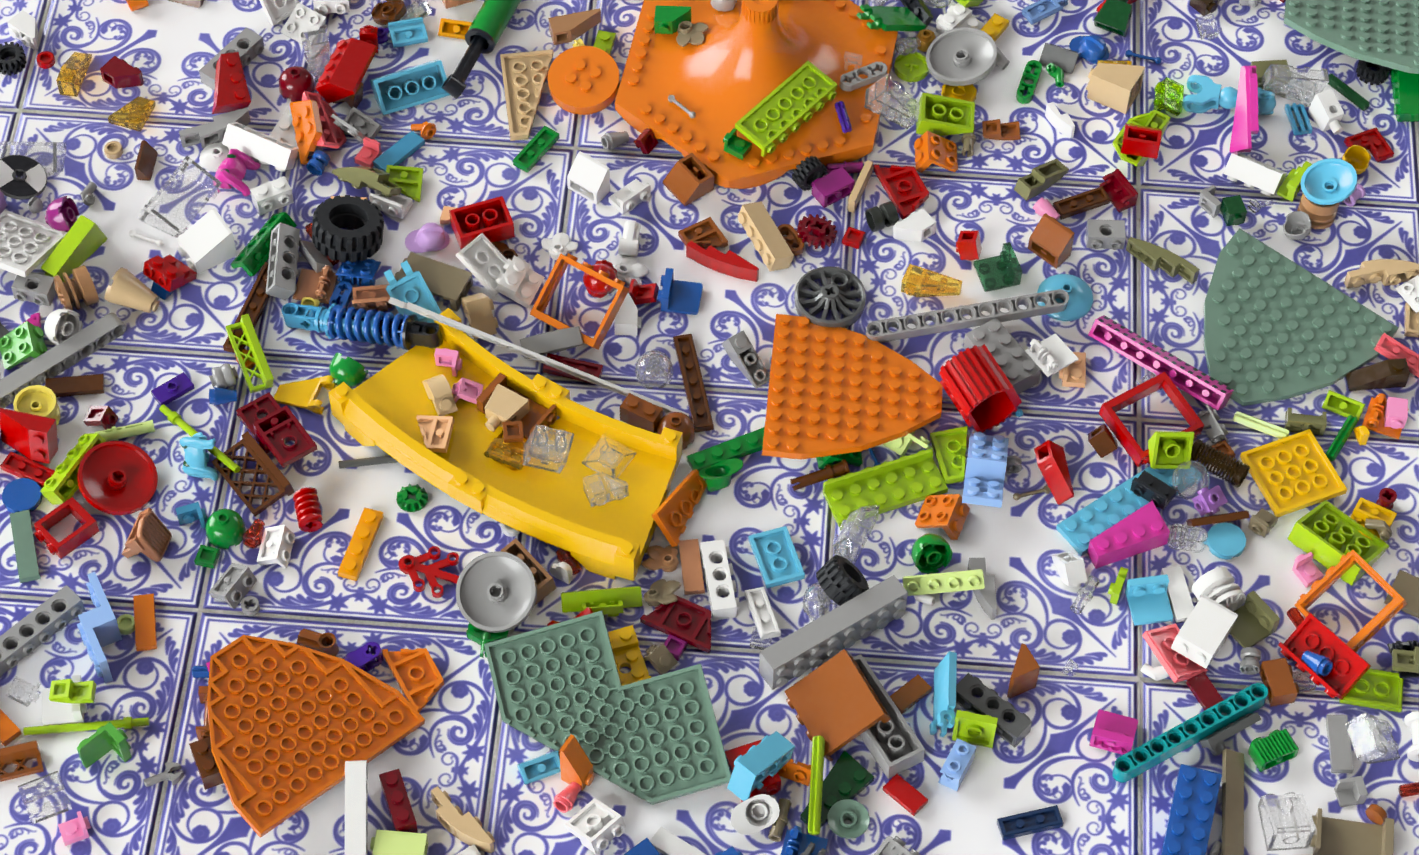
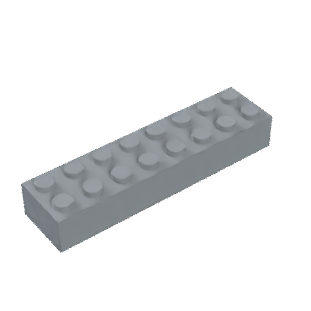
[759,575,908,690]

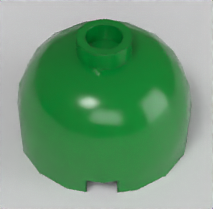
[329,353,369,388]
[205,508,246,549]
[911,533,953,574]

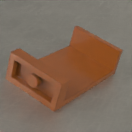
[476,373,557,444]

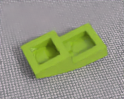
[49,679,97,703]

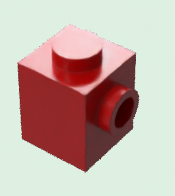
[956,230,982,261]

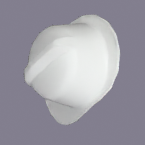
[730,794,780,835]

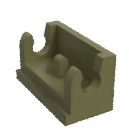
[1285,407,1327,436]

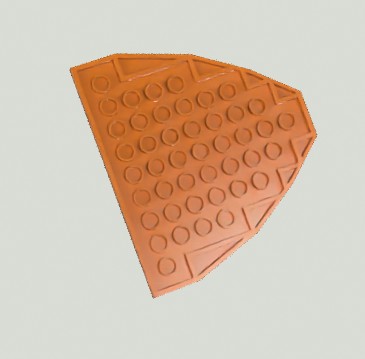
[762,314,943,460]
[207,635,425,838]

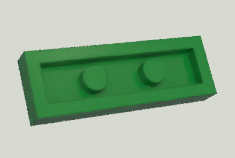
[513,126,560,173]

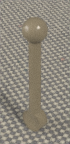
[1013,485,1051,500]

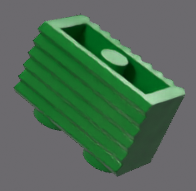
[1248,729,1299,772]

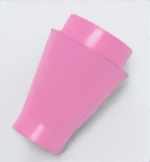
[1033,197,1061,220]

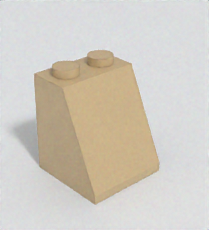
[1086,63,1145,114]

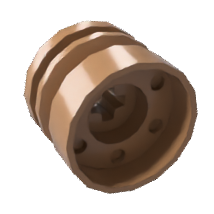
[1297,194,1340,229]
[54,265,99,310]

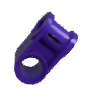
[343,642,383,672]

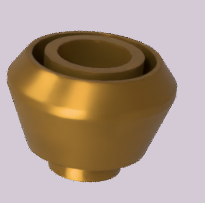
[914,29,936,52]

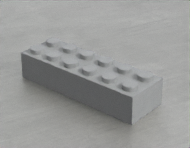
[853,654,925,779]

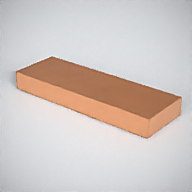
[678,539,705,595]

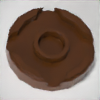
[371,0,406,25]

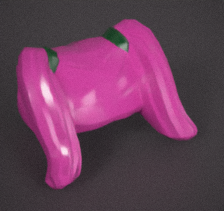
[214,149,261,196]

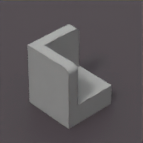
[1334,776,1368,807]

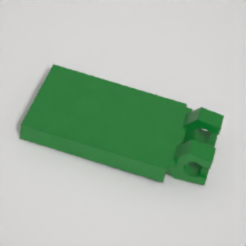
[856,4,926,31]

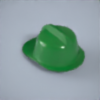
[699,458,743,492]

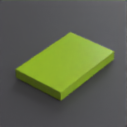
[1339,669,1404,713]

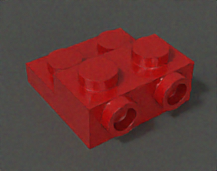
[143,254,197,292]

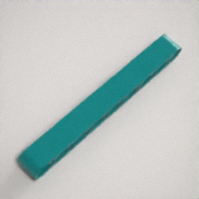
[1112,683,1268,783]

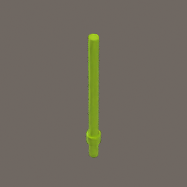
[159,404,241,473]
[23,717,150,736]

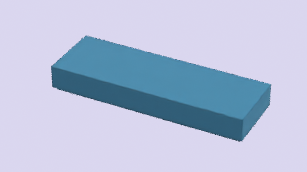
[373,131,425,172]

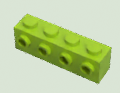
[40,433,106,505]

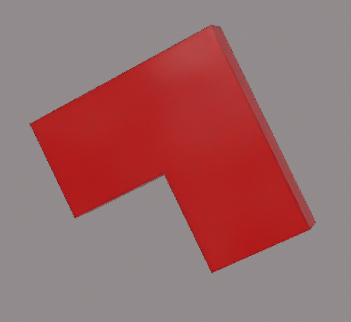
[1344,128,1394,163]

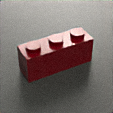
[379,769,418,833]

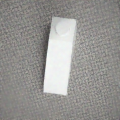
[614,278,642,336]

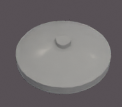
[926,27,998,86]
[456,551,537,633]

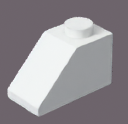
[1052,551,1087,588]

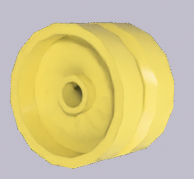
[13,385,61,425]

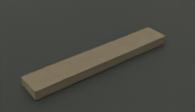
[1222,748,1244,855]

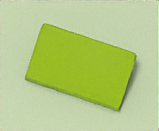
[1322,390,1365,421]

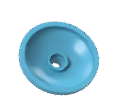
[1301,158,1358,205]
[1037,274,1093,321]

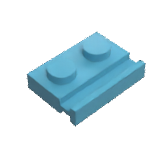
[388,17,428,48]

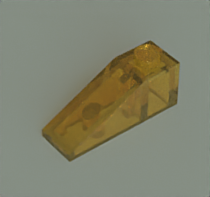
[56,52,92,97]
[901,264,963,297]

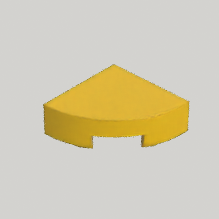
[1353,425,1370,445]

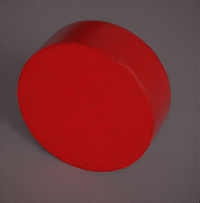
[36,51,55,69]

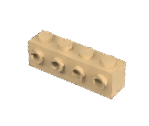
[738,201,794,271]

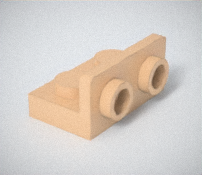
[1058,345,1086,388]

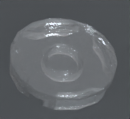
[1172,461,1210,500]

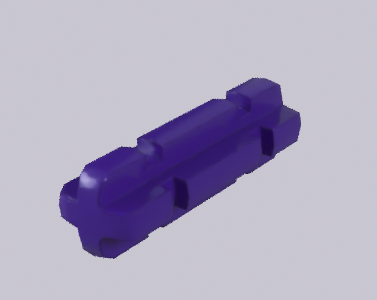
[835,101,852,133]

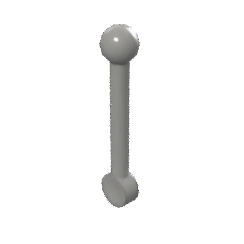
[668,95,696,118]

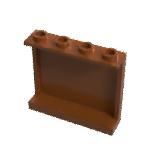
[784,649,891,761]

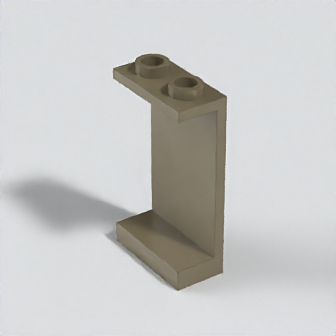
[394,252,473,311]
[1310,808,1394,855]

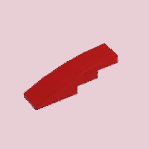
[686,241,759,282]

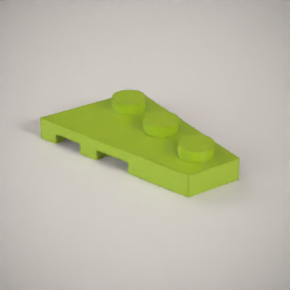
[930,426,968,484]

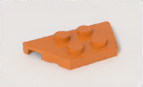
[290,100,323,165]
[381,648,444,712]

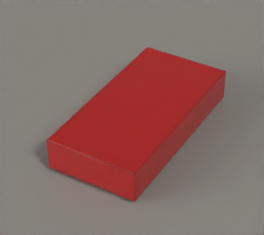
[883,774,928,816]

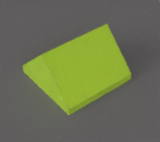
[1148,431,1195,469]

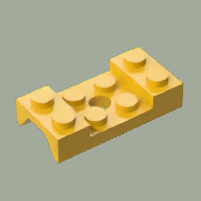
[608,625,652,686]

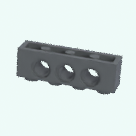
[956,673,1032,748]

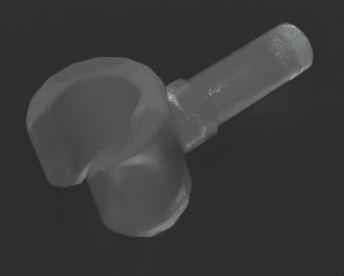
[1247,199,1274,213]

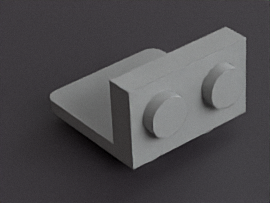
[331,107,382,144]

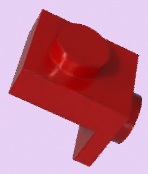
[359,25,379,53]
[628,279,659,305]

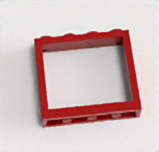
[1099,372,1205,467]

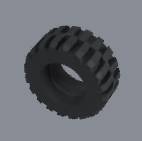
[312,195,384,263]

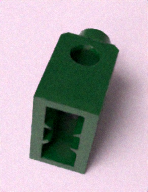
[1094,0,1133,37]

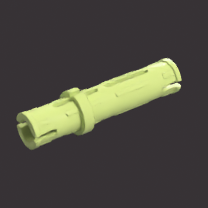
[94,420,155,442]

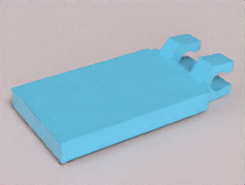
[383,260,442,323]
[929,651,957,737]

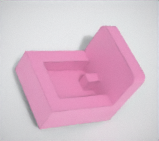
[434,348,462,377]

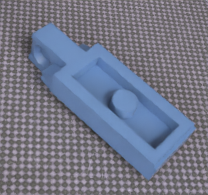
[1022,0,1068,25]

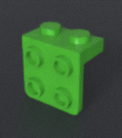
[0,321,47,370]
[77,722,132,768]

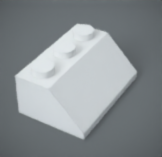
[1223,152,1288,196]

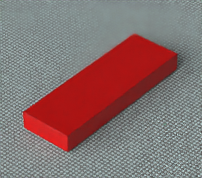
[0,451,55,488]

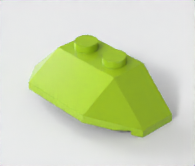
[1112,110,1171,167]

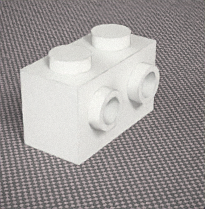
[250,176,294,215]

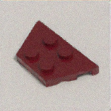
[640,595,711,654]

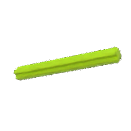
[808,736,825,835]

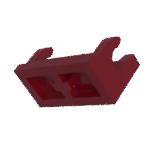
[1099,169,1138,213]

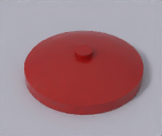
[77,441,158,515]

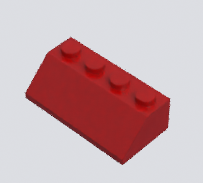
[315,38,378,104]

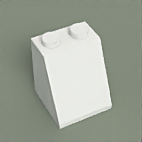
[177,208,237,275]
[1171,595,1238,669]

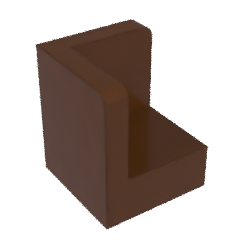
[1088,424,1118,458]

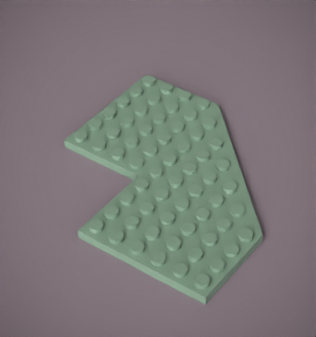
[484,611,731,805]

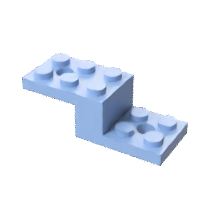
[962,432,1009,508]
[77,572,122,684]

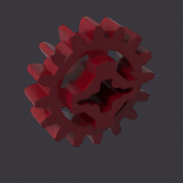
[796,214,837,249]

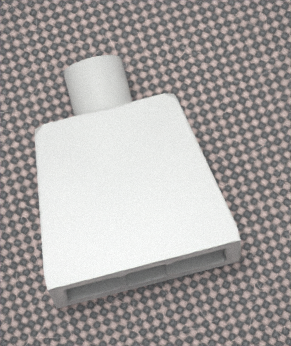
[1307,88,1344,135]

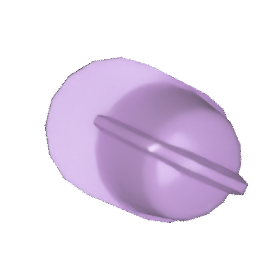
[405,223,450,253]

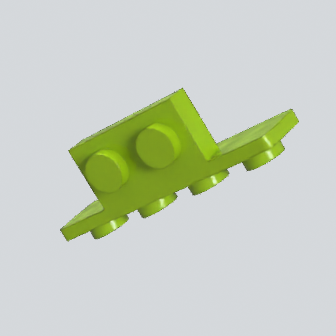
[561,586,642,617]

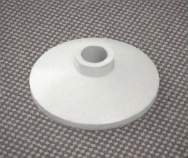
[199,143,229,172]

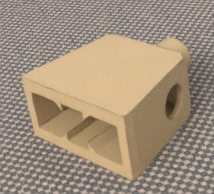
[485,384,530,432]

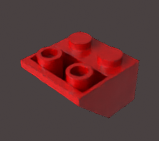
[1121,123,1162,159]

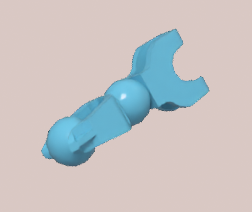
[1182,75,1276,115]

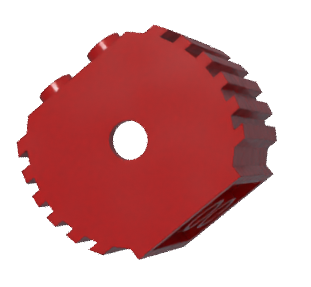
[939,344,1022,433]

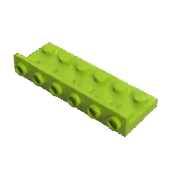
[735,61,838,157]
[823,449,948,527]

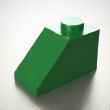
[654,6,692,34]

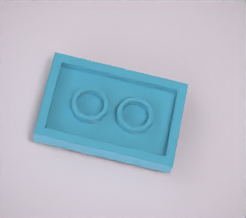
[748,526,805,589]

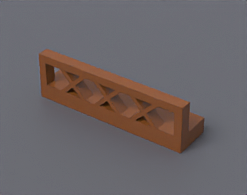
[0,740,44,782]

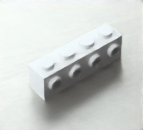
[222,122,299,172]

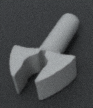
[144,762,184,787]

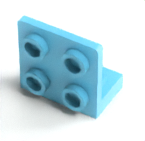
[1125,574,1174,626]

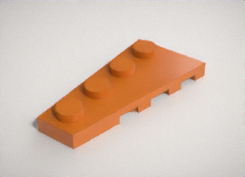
[651,469,707,547]

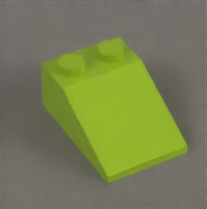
[916,92,975,136]

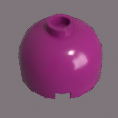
[45,196,79,232]

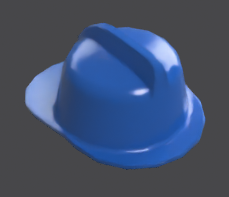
[1069,35,1109,64]

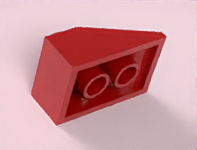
[0,408,58,464]

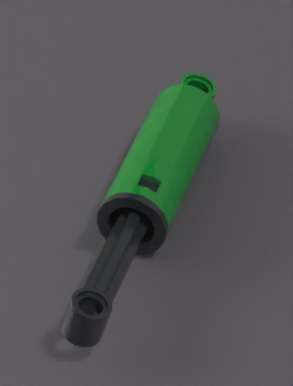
[442,0,521,99]

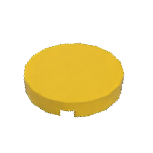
[941,84,977,102]

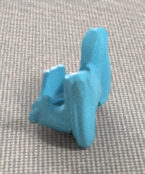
[179,432,219,481]

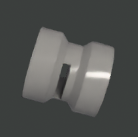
[1240,647,1261,675]

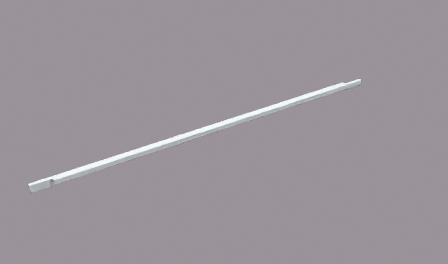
[388,297,689,417]

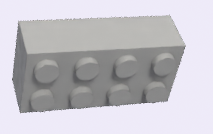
[963,318,1041,394]

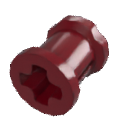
[1376,488,1397,510]

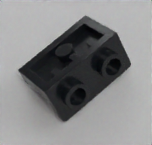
[1130,470,1177,510]

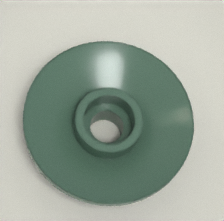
[827,799,870,839]

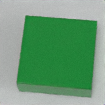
[194,545,221,569]

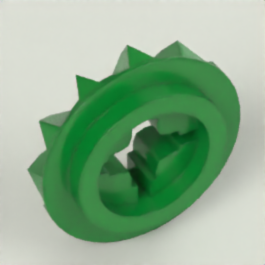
[396,483,428,512]

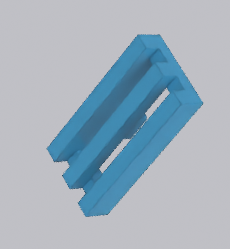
[1284,102,1313,136]

